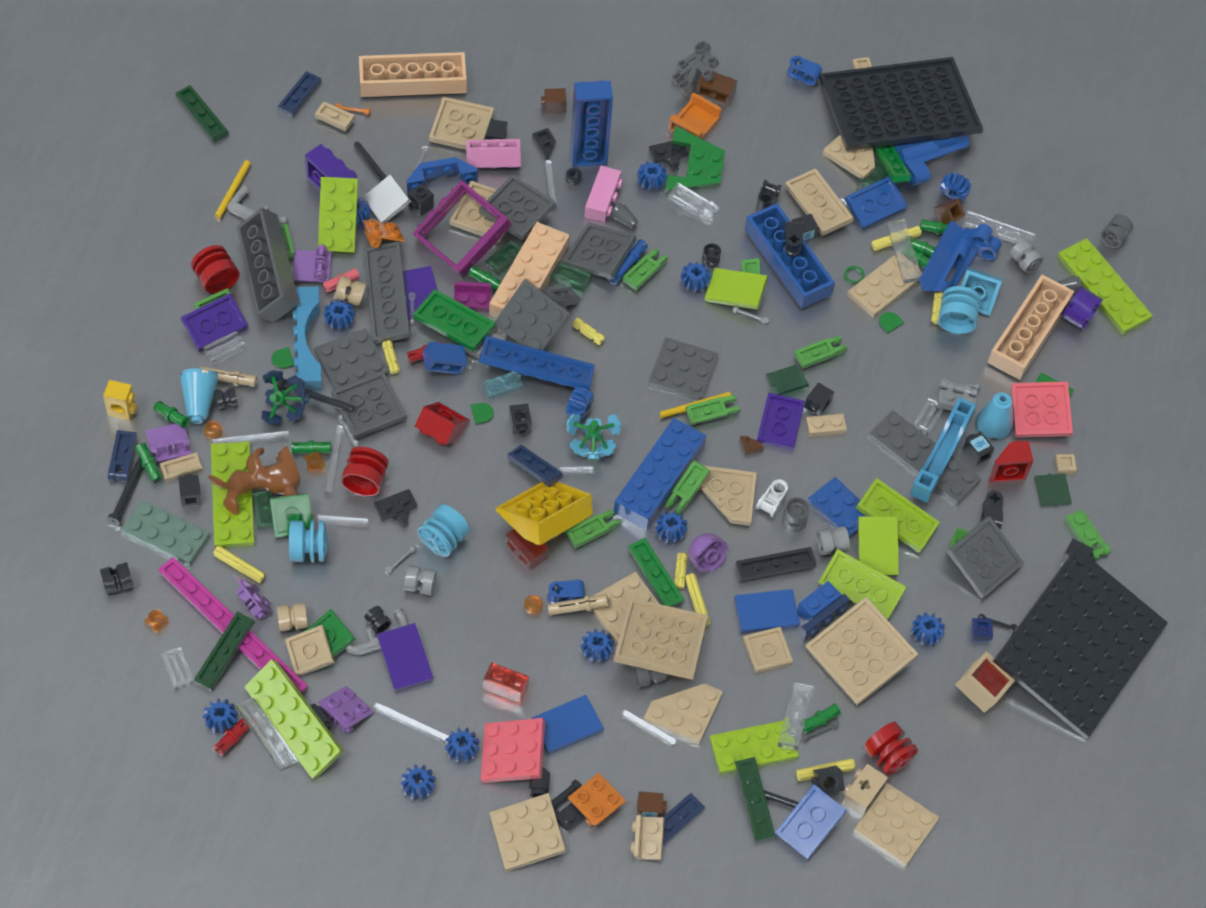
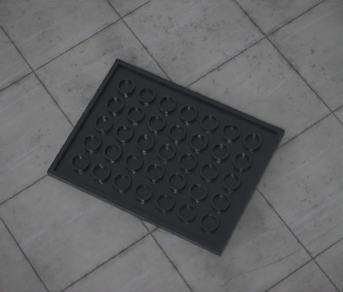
[819,57,983,151]
[992,547,1168,739]

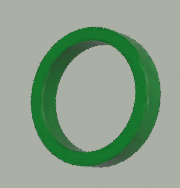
[844,266,865,285]

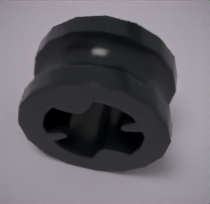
[565,168,582,186]

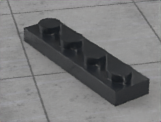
[735,547,816,582]

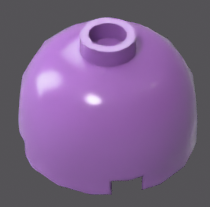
[689,533,728,573]

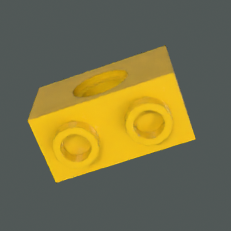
[103,380,137,421]

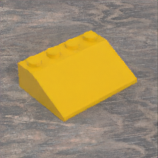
[495,481,593,545]

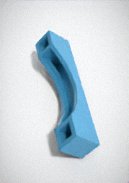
[293,286,322,391]
[910,397,976,503]

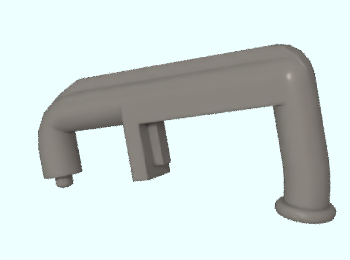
[227,185,288,225]
[345,608,409,655]

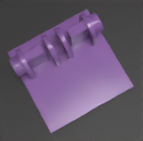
[292,245,332,282]
[146,424,192,463]
[234,576,274,620]
[318,686,374,734]

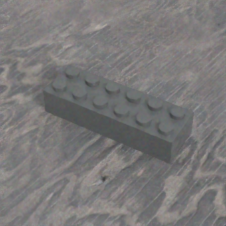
[237,207,299,323]

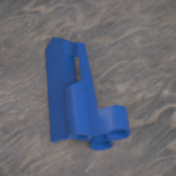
[893,135,969,186]
[919,221,1002,292]

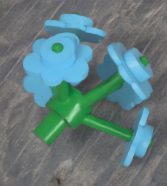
[566,413,621,461]

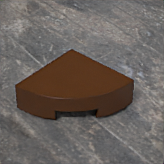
[739,436,764,455]

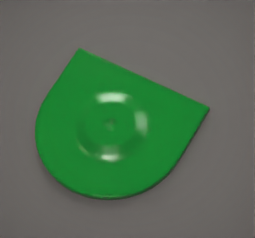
[879,312,904,333]
[271,347,294,368]
[471,403,494,424]

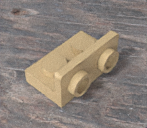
[631,815,665,861]

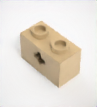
[843,764,888,816]

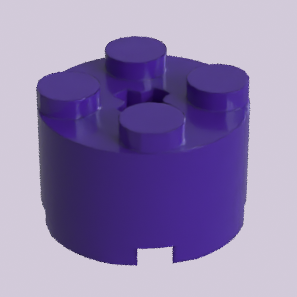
[1062,286,1103,330]

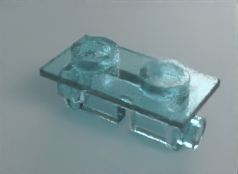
[481,371,524,398]

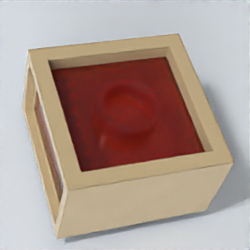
[955,651,1015,713]

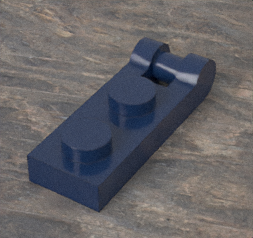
[108,430,137,482]

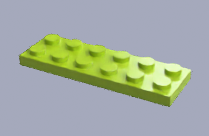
[1057,238,1153,335]
[211,441,255,549]
[244,659,344,779]

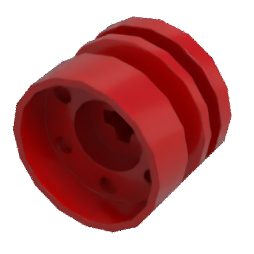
[191,245,240,295]
[341,447,389,496]
[863,721,919,776]

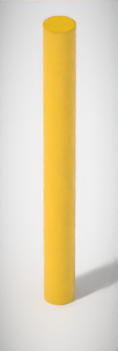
[214,160,251,219]
[659,391,732,419]

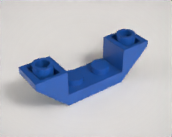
[406,157,478,194]

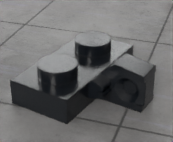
[649,141,688,171]
[373,489,417,528]

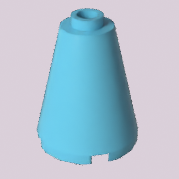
[180,368,219,424]
[976,392,1014,440]

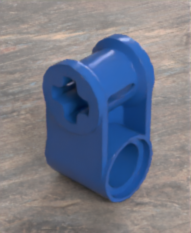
[787,56,822,86]
[547,580,586,603]

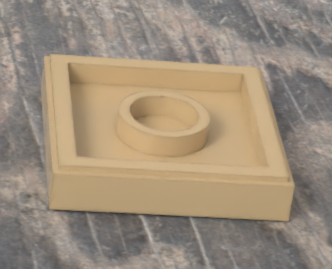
[285,625,335,677]
[742,627,793,674]

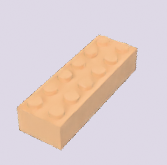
[359,52,467,97]
[489,222,570,318]
[988,275,1074,380]

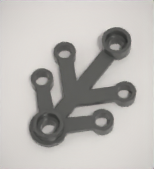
[672,41,719,95]

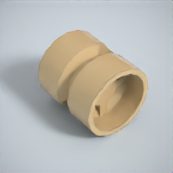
[333,276,366,306]
[277,603,308,632]

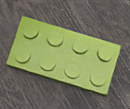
[318,177,358,252]
[856,478,940,553]
[818,549,907,619]
[709,719,799,775]

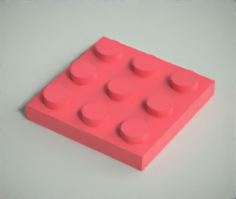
[1011,382,1073,438]
[481,718,545,783]

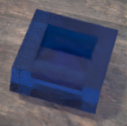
[971,618,993,640]

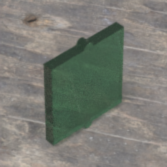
[766,365,809,396]
[1034,473,1072,507]

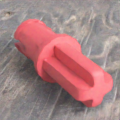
[323,268,360,292]

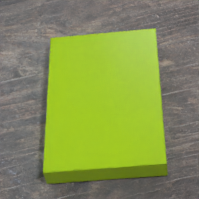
[705,268,768,310]
[858,516,899,576]

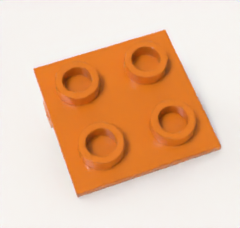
[363,219,405,248]
[567,773,626,827]

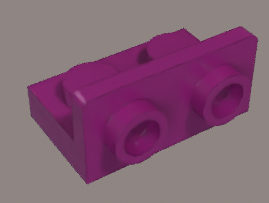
[454,281,492,312]

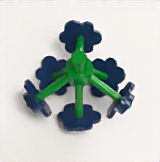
[261,370,310,425]

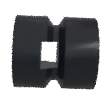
[100,562,134,594]

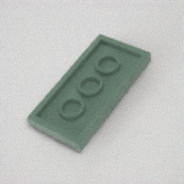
[121,499,210,566]

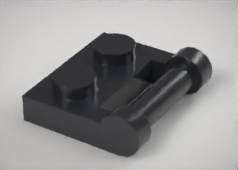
[552,779,587,833]

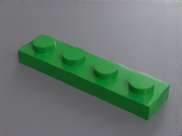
[873,145,911,183]
[628,538,684,607]

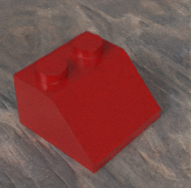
[414,402,470,445]
[988,440,1034,483]

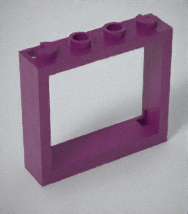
[412,180,512,278]

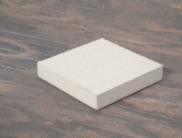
[362,175,411,223]

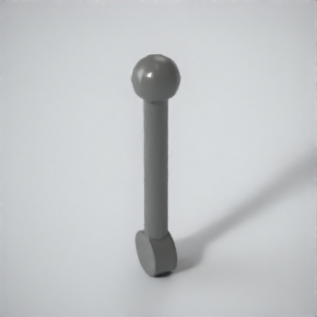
[801,721,839,741]

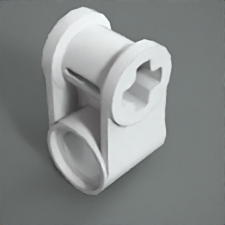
[756,479,788,518]

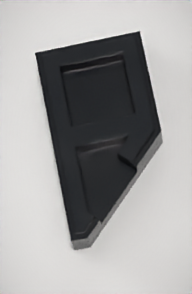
[532,128,556,161]

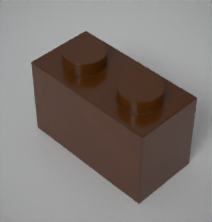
[696,71,738,106]

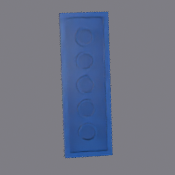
[479,335,595,391]

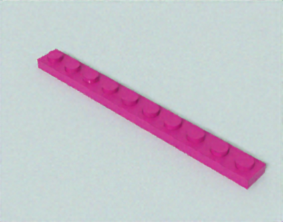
[158,557,308,694]

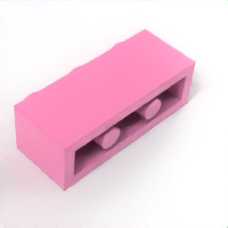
[466,139,521,169]
[584,166,623,223]

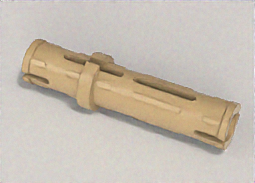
[200,366,257,388]
[548,594,609,616]

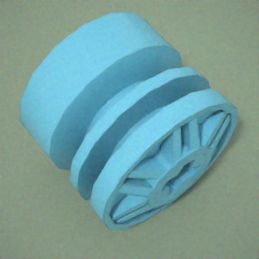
[938,286,981,334]
[417,504,470,557]
[289,521,328,562]

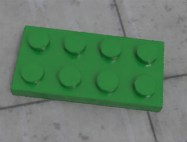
[413,289,496,352]

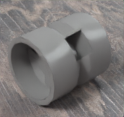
[1010,239,1044,274]
[816,526,850,556]
[404,565,437,596]

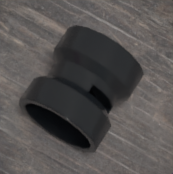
[702,243,721,269]
[215,387,238,409]
[364,606,392,634]

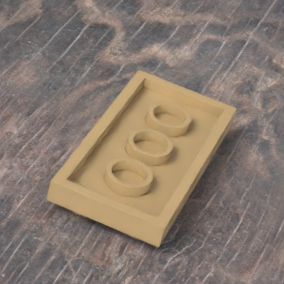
[785,168,853,236]
[847,252,922,318]

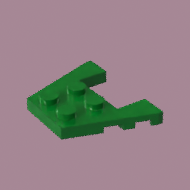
[665,126,725,192]

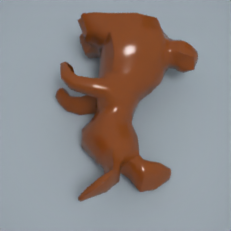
[208,446,301,515]

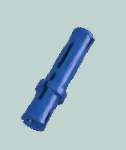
[607,239,648,285]

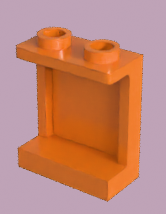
[668,92,722,139]

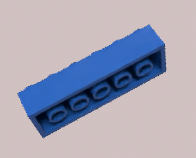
[570,80,613,167]
[744,203,835,309]
[614,418,707,531]

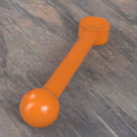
[334,103,371,115]

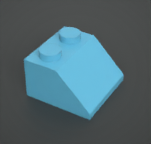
[961,267,1003,316]

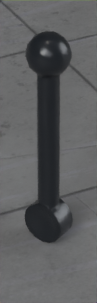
[978,614,1017,632]

